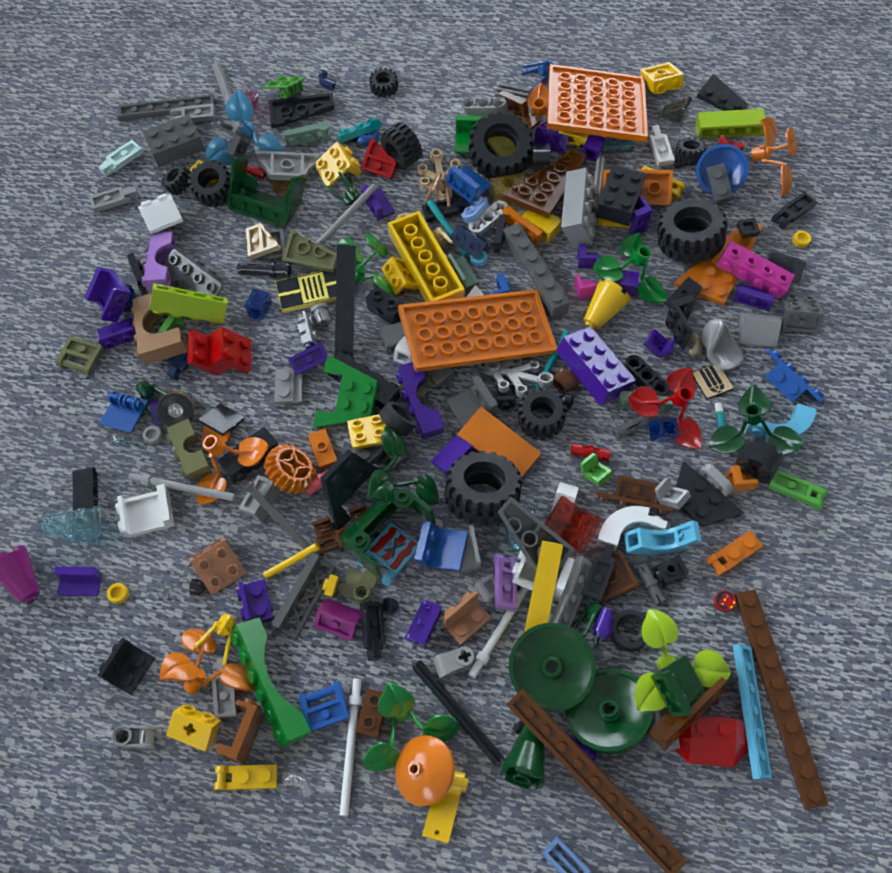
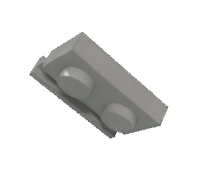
[274,369,303,405]

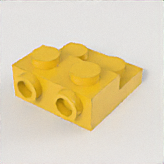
[640,62,684,94]

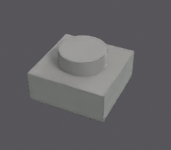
[474,573,495,602]

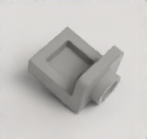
[655,478,691,509]

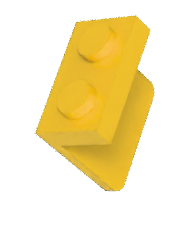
[315,142,362,187]
[347,415,387,450]

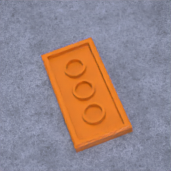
[457,407,541,477]

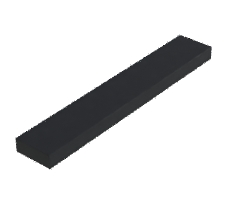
[335,245,356,357]

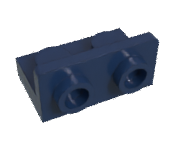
[450,224,490,258]

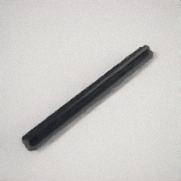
[412,660,504,766]

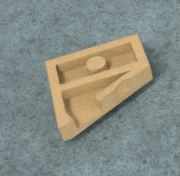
[246,223,281,260]

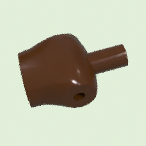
[553,366,581,393]

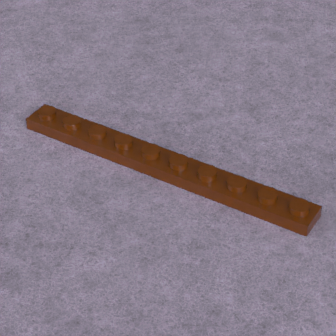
[734,589,828,810]
[506,688,687,873]

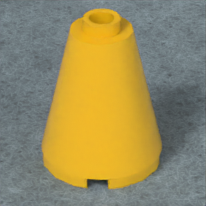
[583,279,631,330]

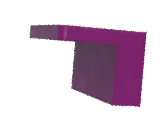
[313,599,361,641]

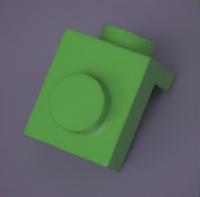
[580,453,613,487]

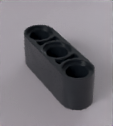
[531,143,550,165]
[625,355,669,397]
[72,467,99,523]

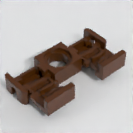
[312,503,379,557]

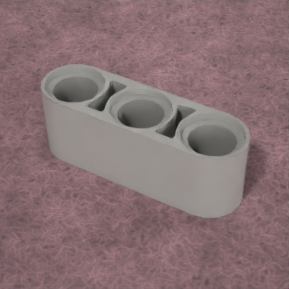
[462,97,510,116]

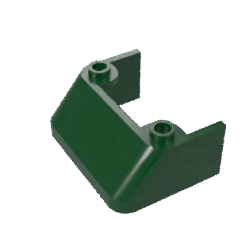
[227,156,306,227]
[340,489,436,580]

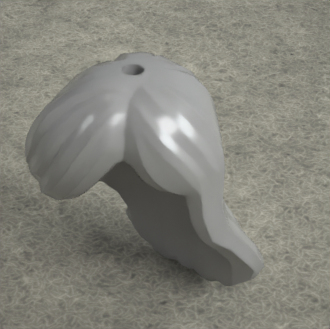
[701,318,744,372]

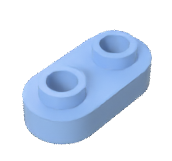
[462,196,489,223]

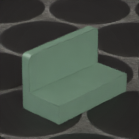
[447,253,479,291]

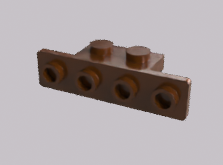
[499,90,541,130]
[594,475,675,515]

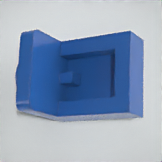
[492,273,511,294]

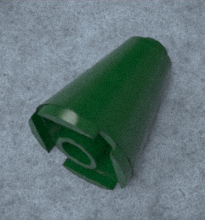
[500,725,545,790]

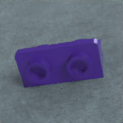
[534,121,569,153]
[97,318,136,349]
[236,579,274,622]

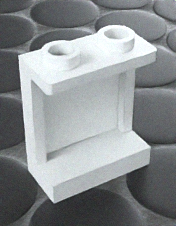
[115,484,175,538]
[511,550,575,601]

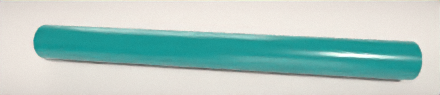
[427,200,469,257]
[533,330,571,390]

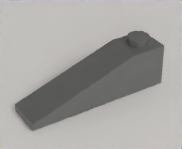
[498,496,575,571]

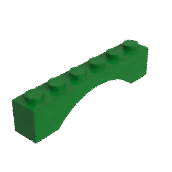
[231,618,311,749]

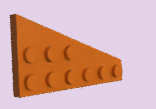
[674,223,763,307]

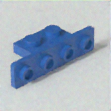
[765,348,825,404]

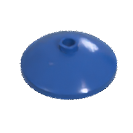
[696,144,749,195]

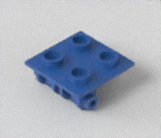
[99,392,148,433]

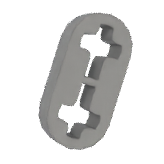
[699,463,734,496]

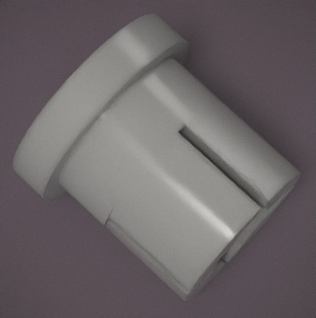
[310,303,331,327]

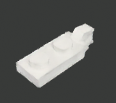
[649,125,675,167]

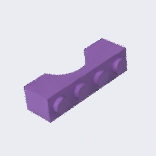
[142,232,176,294]

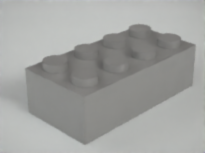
[561,168,599,248]

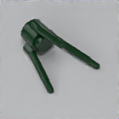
[324,171,361,205]
[136,381,169,421]
[571,602,603,648]

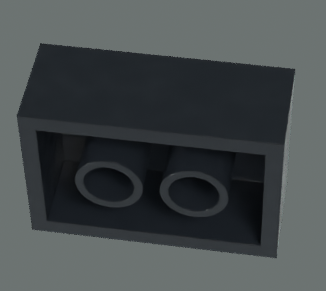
[596,165,646,226]

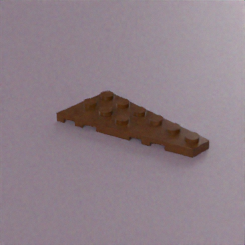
[501,149,588,219]

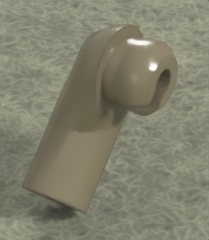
[688,332,704,358]

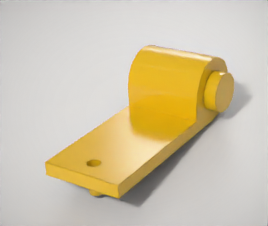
[422,770,469,844]

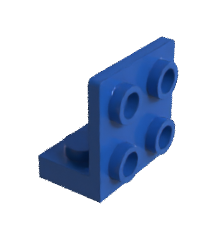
[445,165,491,203]
[414,521,469,571]

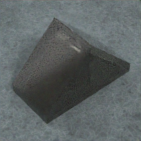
[658,97,692,126]

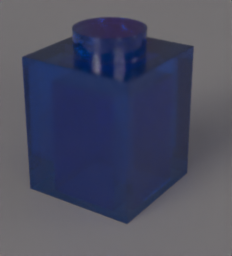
[244,289,273,320]
[648,418,679,442]

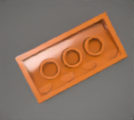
[602,170,673,206]

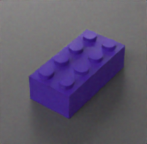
[556,326,636,406]

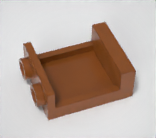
[215,698,264,765]

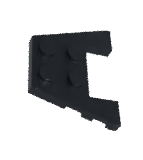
[320,450,381,530]

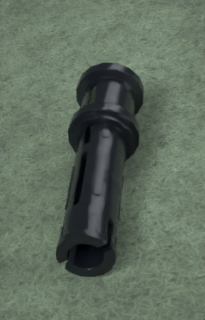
[237,262,292,279]

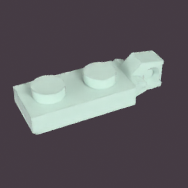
[99,140,144,177]

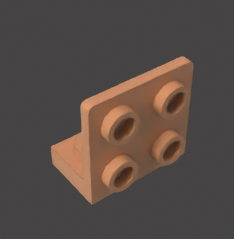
[189,537,246,595]
[443,590,492,646]

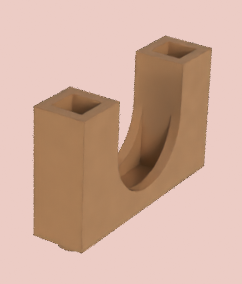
[131,286,188,365]

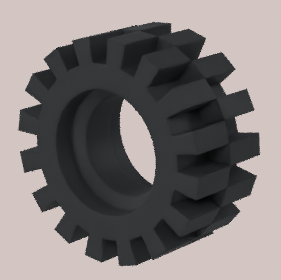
[369,68,398,98]
[675,137,707,165]
[161,163,192,196]

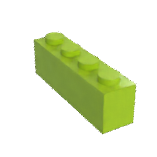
[695,109,766,139]
[149,283,228,325]

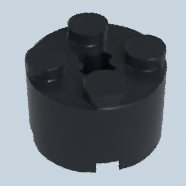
[736,439,784,484]

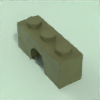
[166,419,212,482]

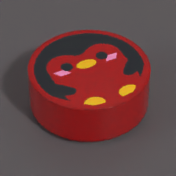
[714,590,736,612]

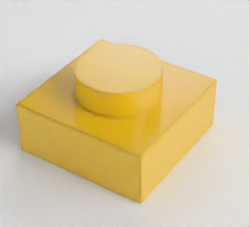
[322,574,340,598]

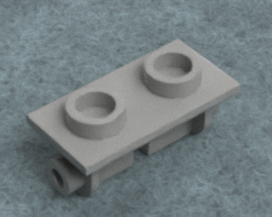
[297,311,321,350]

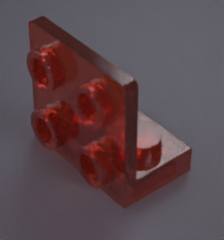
[545,496,603,554]

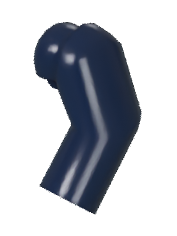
[318,70,336,90]

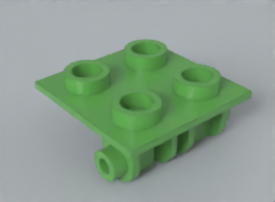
[262,75,306,99]

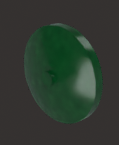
[509,623,596,712]
[565,668,654,755]

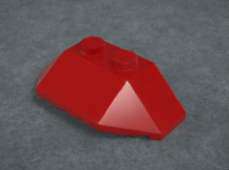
[674,716,749,768]

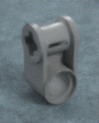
[433,646,475,679]
[112,725,158,751]

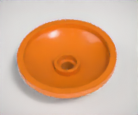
[395,735,455,806]

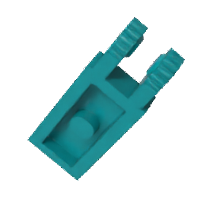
[335,118,382,142]

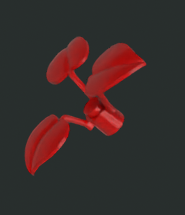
[628,368,702,449]

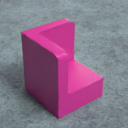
[574,274,597,300]

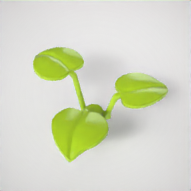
[634,609,731,712]

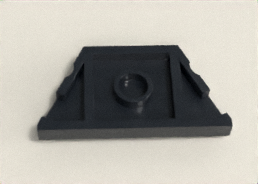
[676,461,743,528]

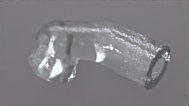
[283,771,314,799]

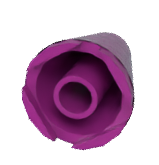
[0,545,40,604]

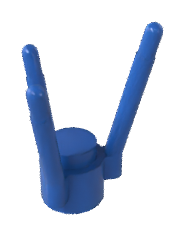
[521,60,553,91]

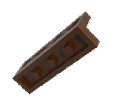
[648,677,727,751]

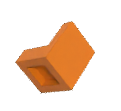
[727,466,759,492]

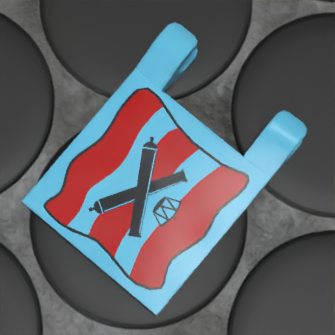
[357,522,418,586]

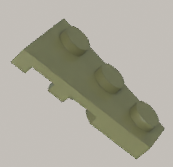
[282,229,337,273]

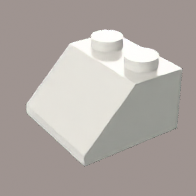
[138,194,183,234]

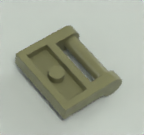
[55,336,104,376]

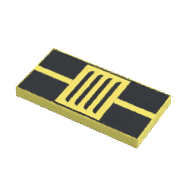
[275,268,336,313]

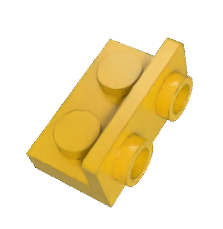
[381,257,418,294]

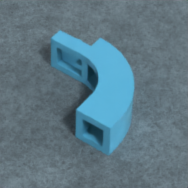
[746,404,817,441]
[624,520,701,556]

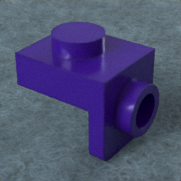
[643,329,677,358]

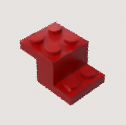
[187,327,251,376]

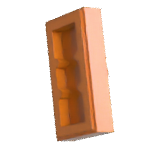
[308,429,337,470]

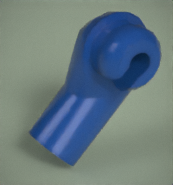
[357,130,381,146]

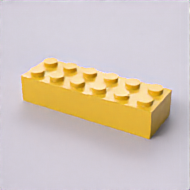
[388,211,465,302]

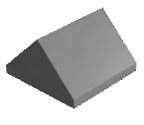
[739,312,782,348]

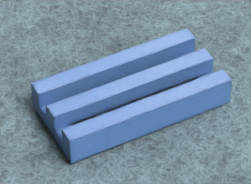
[542,836,591,873]

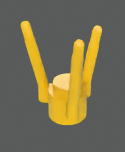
[558,131,588,146]
[194,614,236,667]

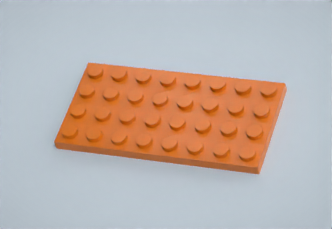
[398,289,557,372]

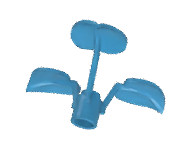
[206,90,284,166]

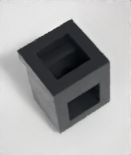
[654,554,689,588]

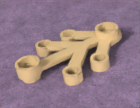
[417,149,460,201]

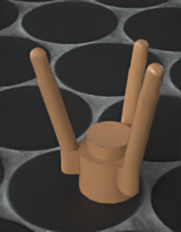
[424,172,451,207]

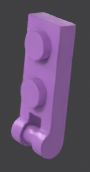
[493,554,518,612]

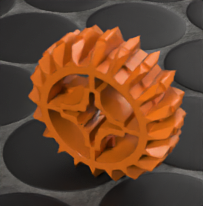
[264,444,317,495]

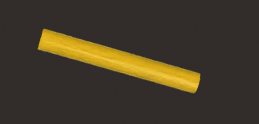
[263,543,320,579]

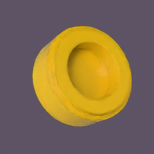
[792,231,811,248]
[107,583,129,604]

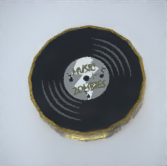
[156,391,195,427]

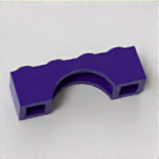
[395,362,445,440]

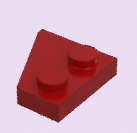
[360,138,398,180]

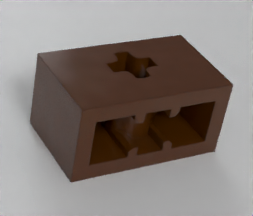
[356,688,385,741]

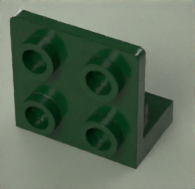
[651,656,706,717]

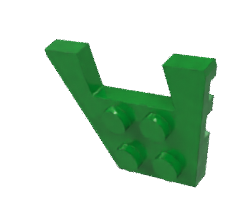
[313,356,379,428]

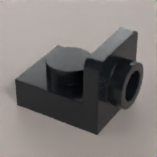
[496,385,516,410]

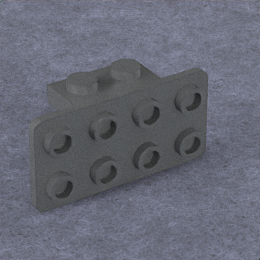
[163,249,223,296]

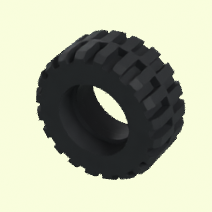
[468,111,534,181]
[658,198,728,264]
[445,451,523,527]

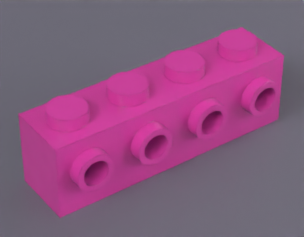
[716,241,795,299]

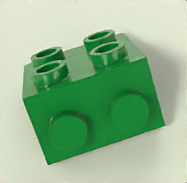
[454,115,488,154]

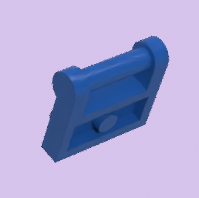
[299,681,350,733]

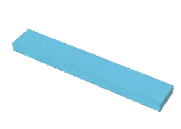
[733,644,772,781]

